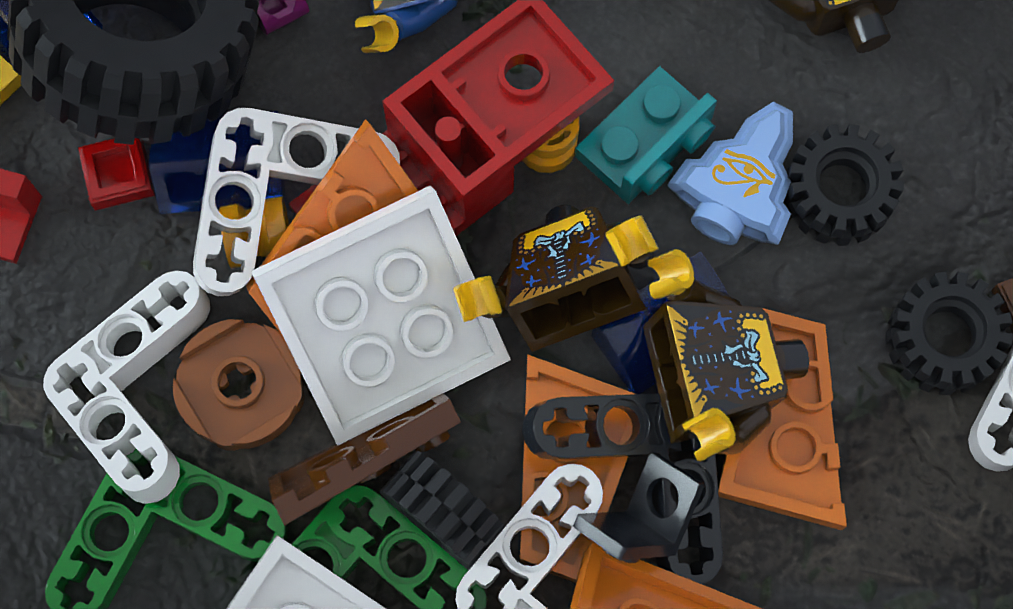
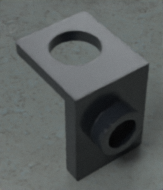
[573,454,704,563]

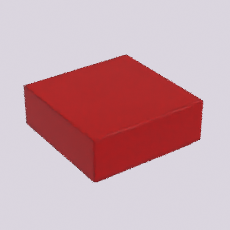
[78,138,155,211]

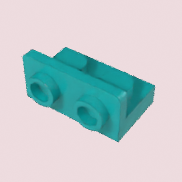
[575,66,717,204]

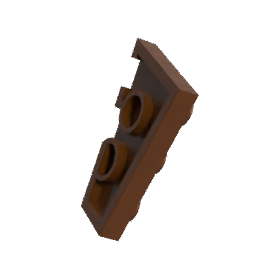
[268,393,461,525]

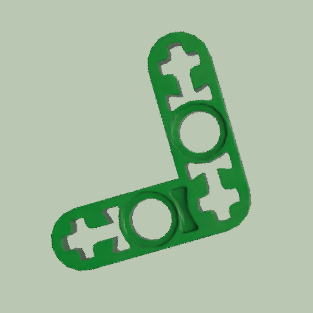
[45,449,289,609]
[292,485,487,609]

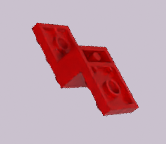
[288,0,615,236]

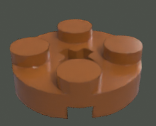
[173,319,305,451]

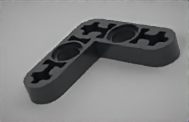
[522,393,723,584]

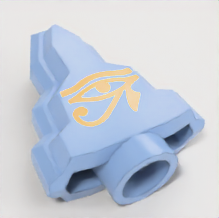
[668,102,793,245]

